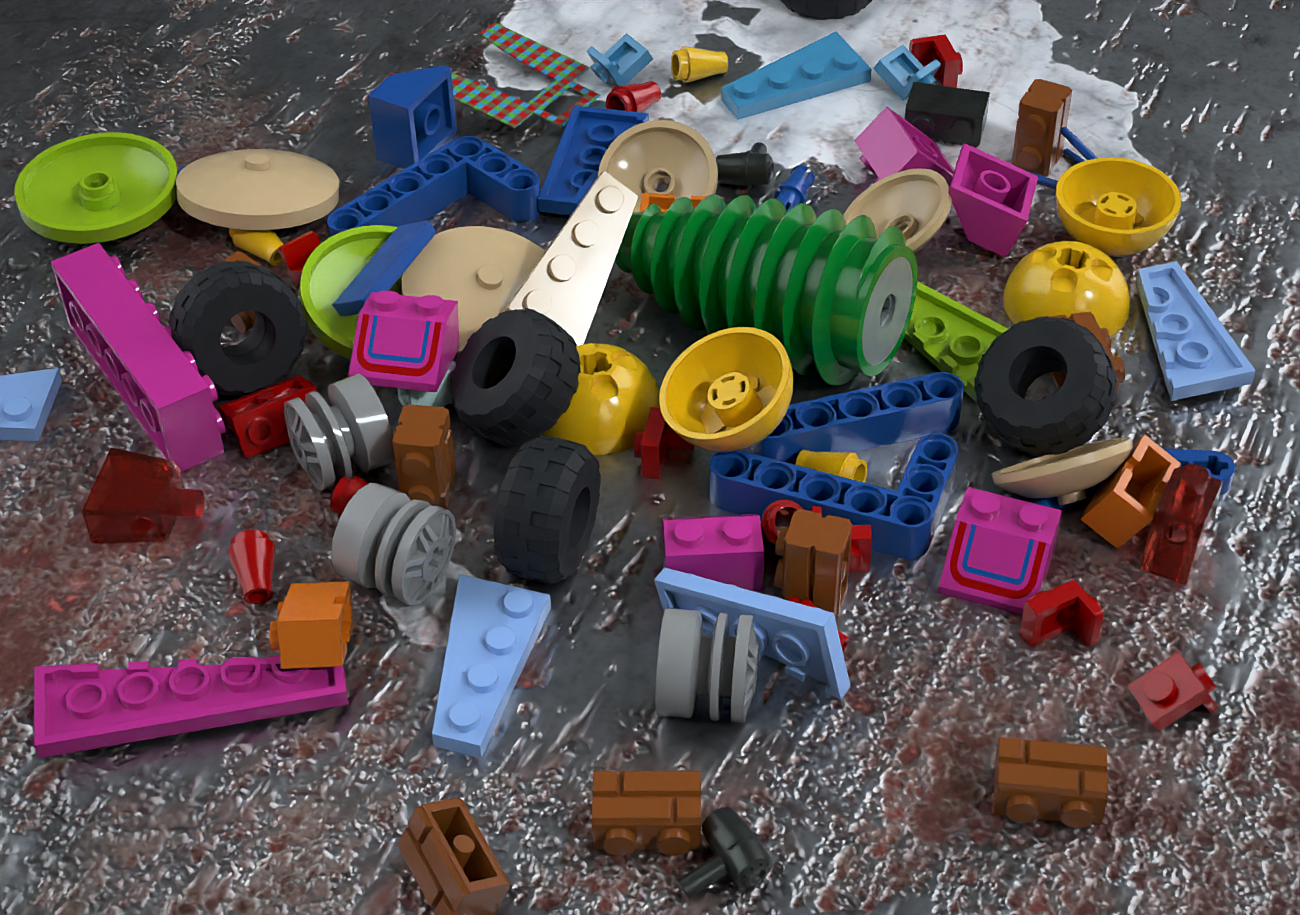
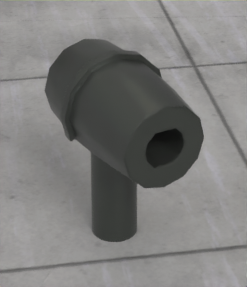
[716,142,774,188]
[677,807,773,899]

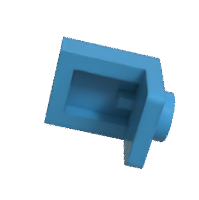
[586,33,653,86]
[873,45,941,101]

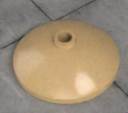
[598,120,718,213]
[843,168,952,253]
[991,437,1133,505]

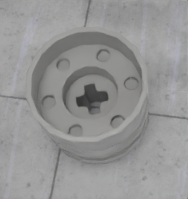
[284,373,395,491]
[331,483,456,605]
[655,608,759,723]

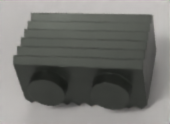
[905,82,990,148]

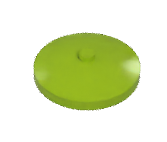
[14,132,178,244]
[299,225,402,360]

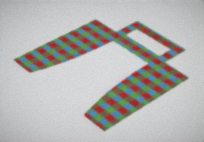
[451,22,601,129]

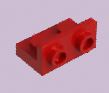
[218,375,317,458]

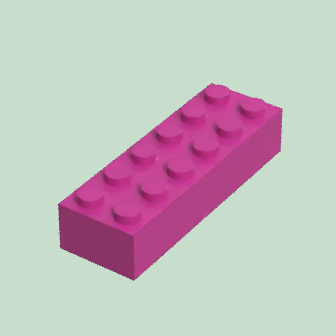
[51,243,226,475]

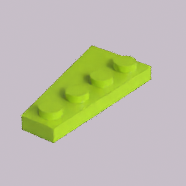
[904,281,1008,402]

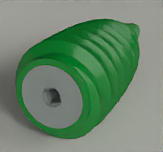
[615,194,918,386]

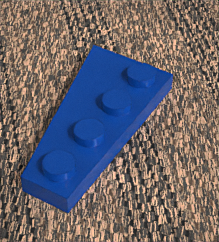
[538,106,649,215]

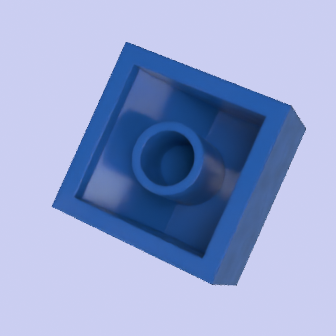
[368,65,457,169]

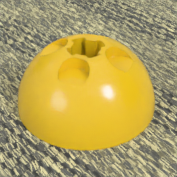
[1056,157,1181,257]
[1003,241,1130,337]
[659,327,793,452]
[541,343,660,455]

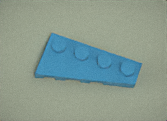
[721,31,872,120]

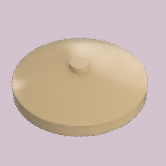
[176,149,339,230]
[400,226,545,362]

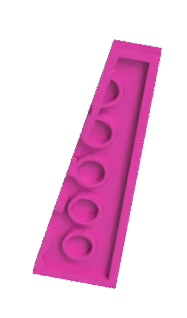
[34,656,349,758]

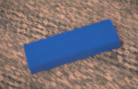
[332,220,436,316]

